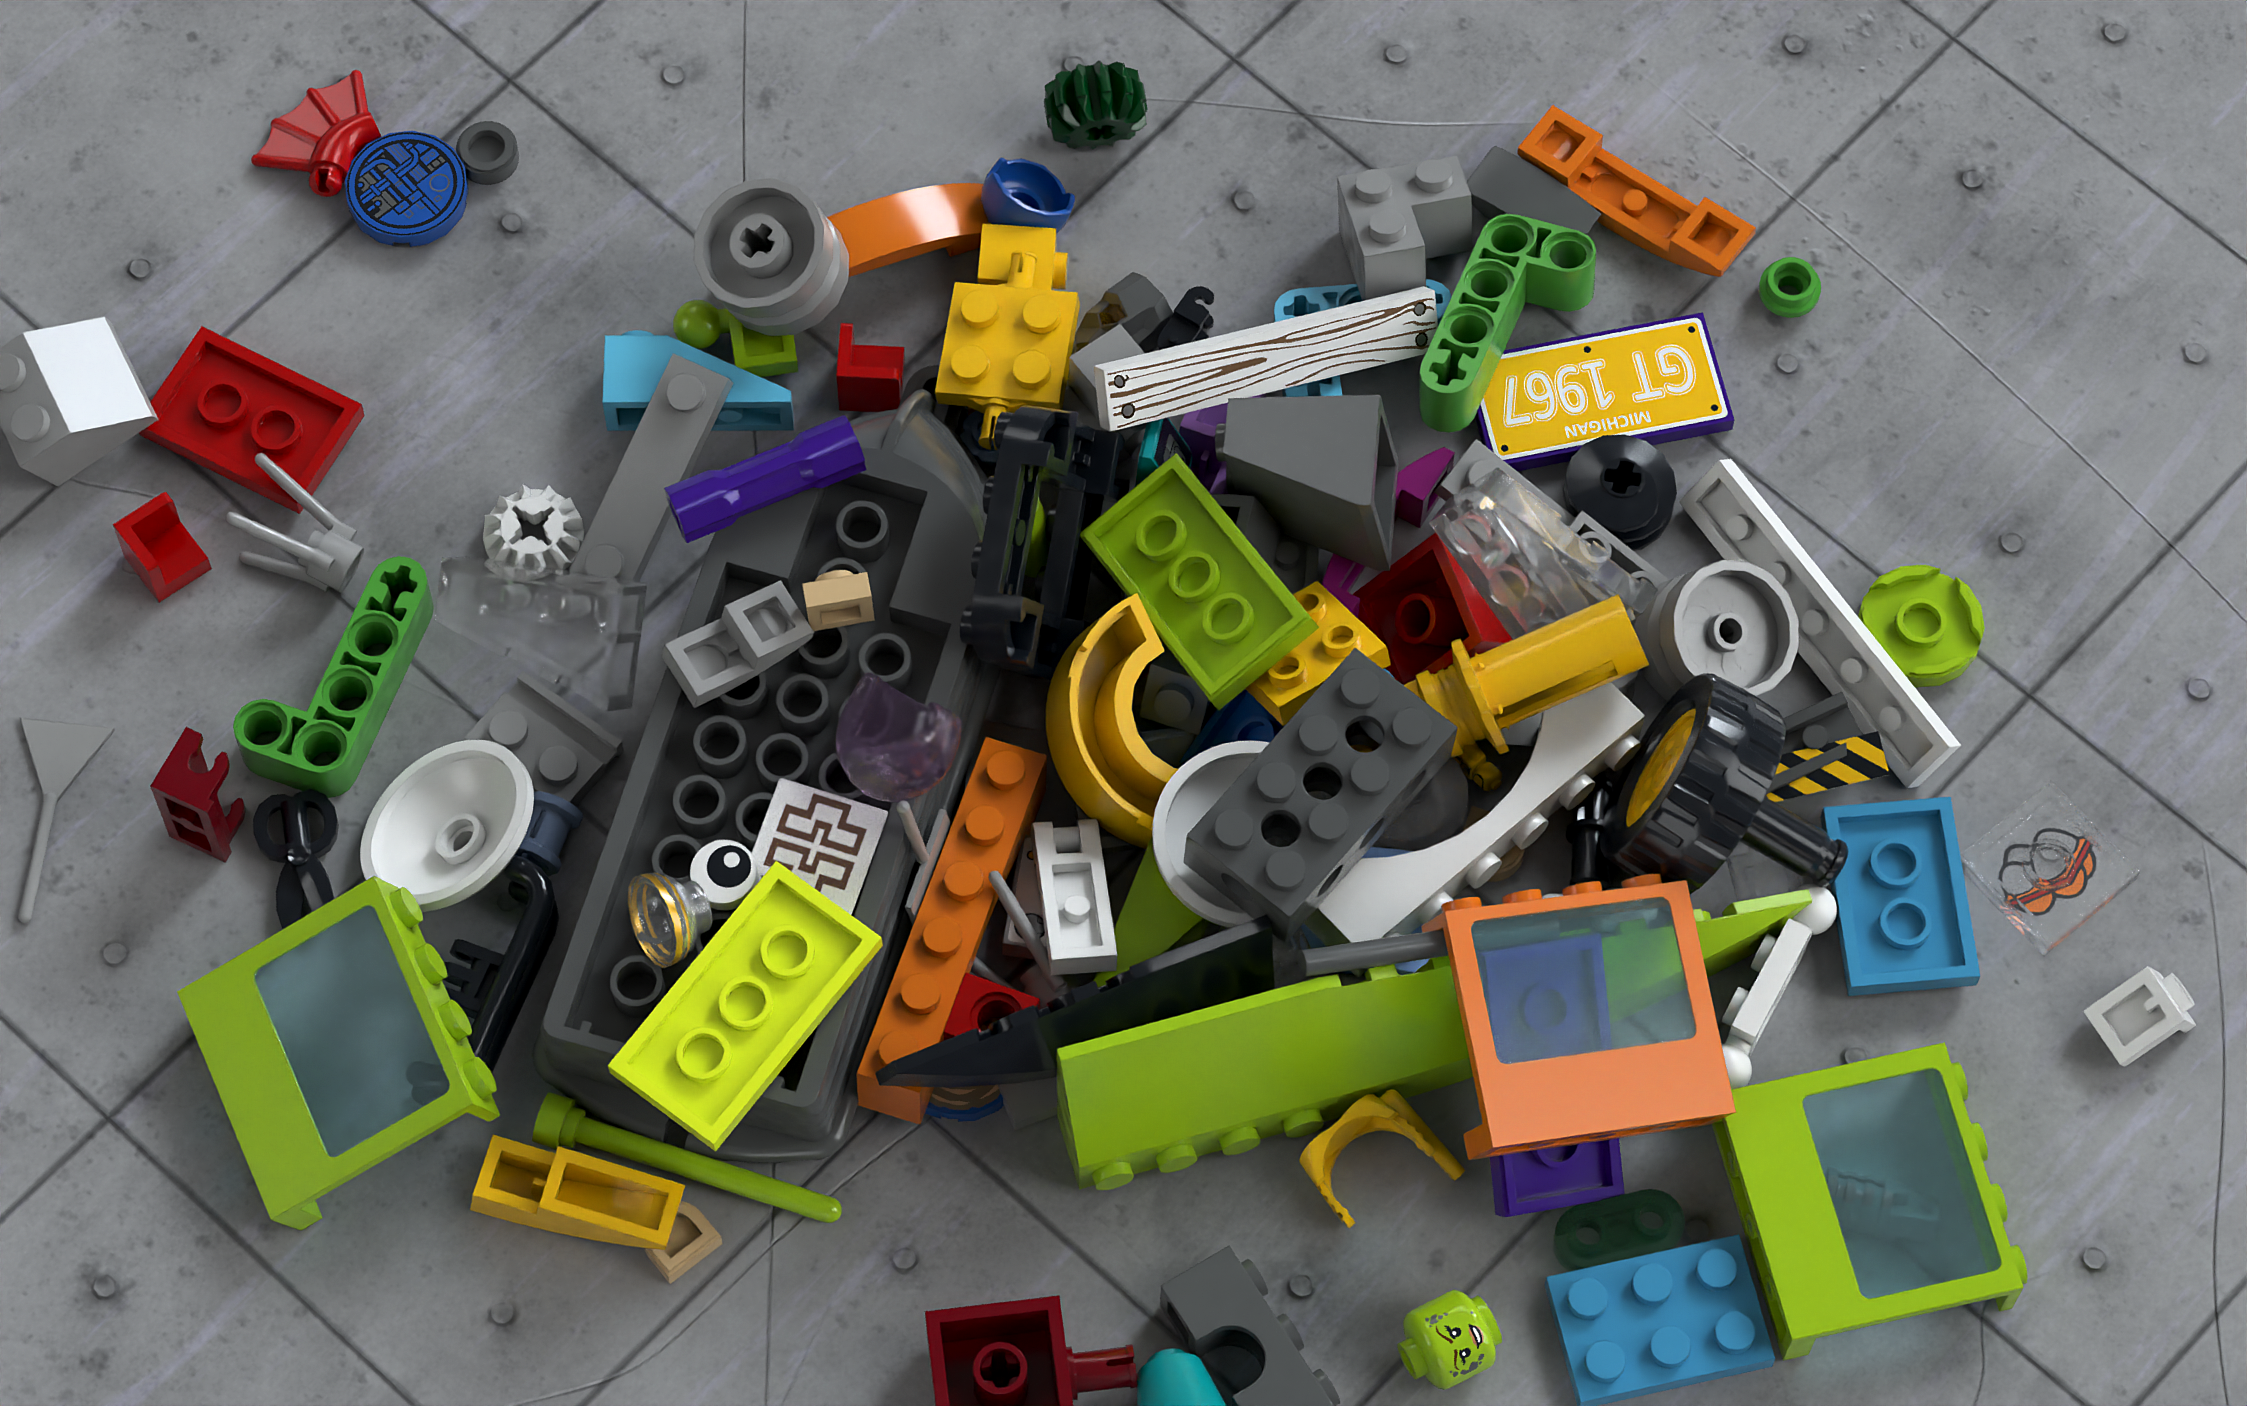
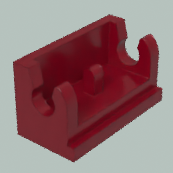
[150,727,246,863]

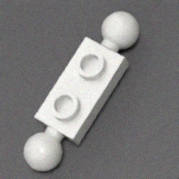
[1722,883,1837,1089]

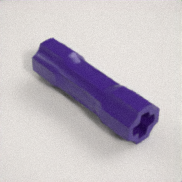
[664,415,867,543]

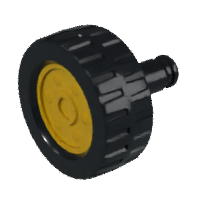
[1600,673,1849,894]

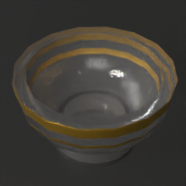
[628,873,712,968]

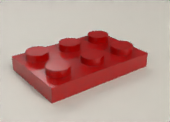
[139,326,365,514]

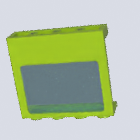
[177,876,501,1231]
[1712,1042,2028,1361]

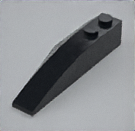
[875,914,1275,1088]

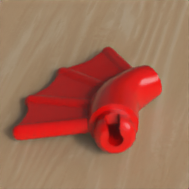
[251,70,381,197]

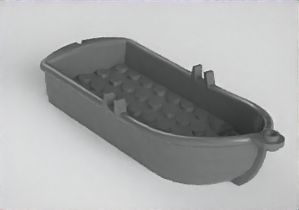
[532,365,1002,1163]

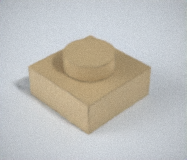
[802,570,875,631]

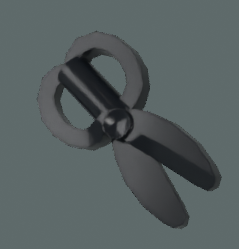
[253,789,339,929]

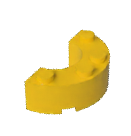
[1046,593,1178,849]

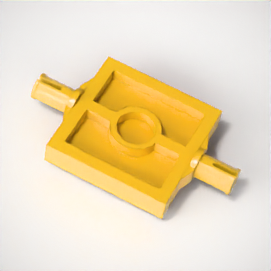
[935,250,1080,450]

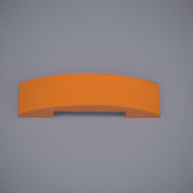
[1517,105,1756,277]
[827,183,991,277]

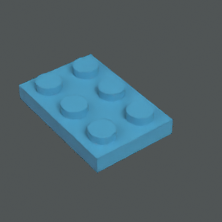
[1820,797,1980,996]
[1544,1234,1775,1406]

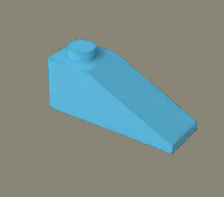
[602,330,794,431]

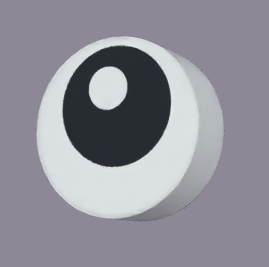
[690,840,759,910]

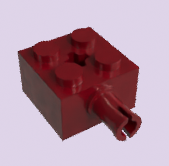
[925,1295,1137,1406]

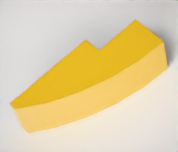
[470,1134,686,1250]

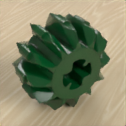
[1043,60,1148,150]

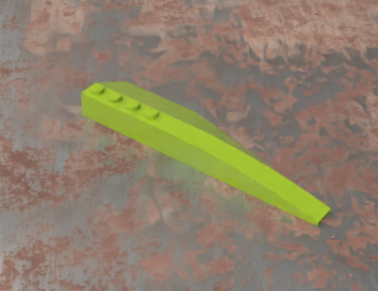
[1057,889,1813,1190]

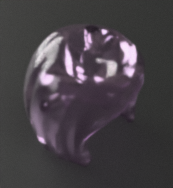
[835,673,963,803]

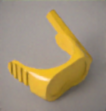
[1299,1089,1465,1229]

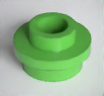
[1759,257,1821,318]

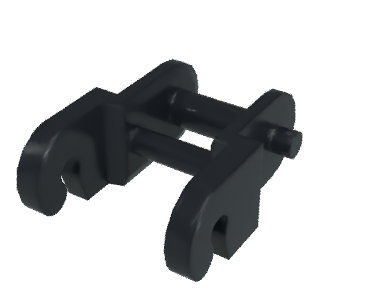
[1158,286,1214,350]

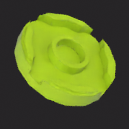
[1858,565,1985,688]

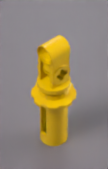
[1350,594,1649,758]

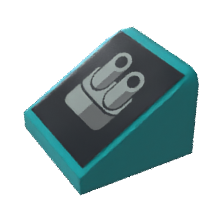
[1135,417,1193,487]

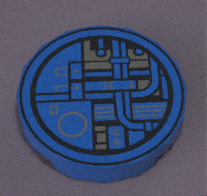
[345,130,468,247]

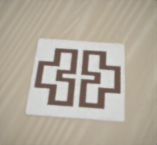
[752,778,888,915]

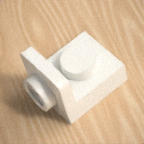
[2084,966,2196,1067]

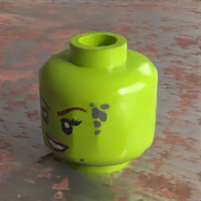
[1397,1290,1502,1390]

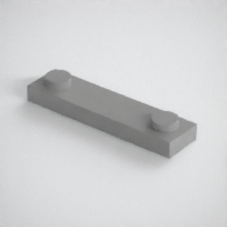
[564,353,733,610]

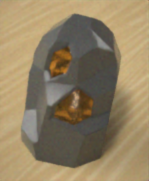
[1075,272,1173,353]

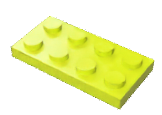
[608,861,883,1152]

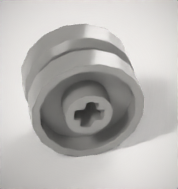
[693,178,849,336]
[1634,560,1799,701]

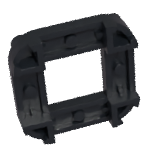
[960,405,1130,680]

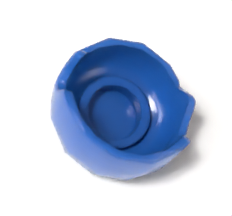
[981,158,1075,234]

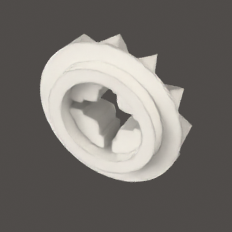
[483,485,584,580]

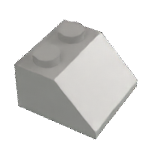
[0,317,159,487]

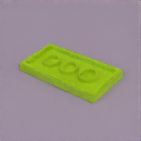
[1080,453,1319,710]

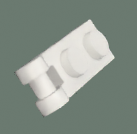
[1031,819,1117,975]

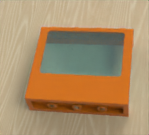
[1421,874,1736,1160]

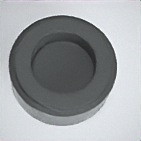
[456,121,519,185]

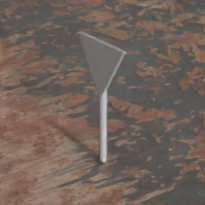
[18,717,115,923]

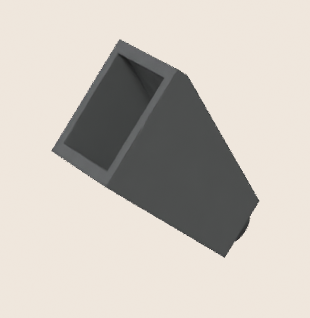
[1215,395,1399,571]

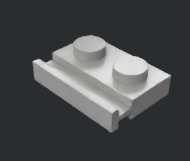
[464,671,624,806]

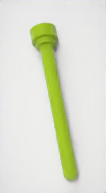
[532,1092,842,1223]

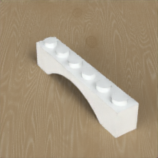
[1304,682,1645,978]

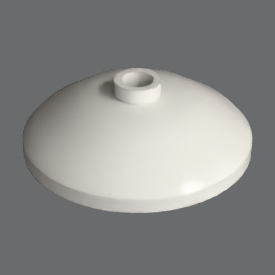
[360,740,534,912]
[1152,741,1332,928]

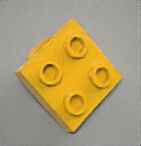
[1246,581,1391,726]

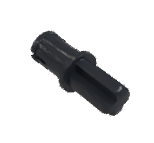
[1566,772,1612,891]

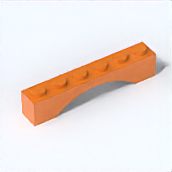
[856,737,1047,1125]

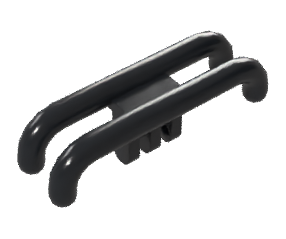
[408,856,559,1106]

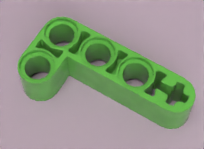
[1419,214,1596,433]
[233,556,434,798]

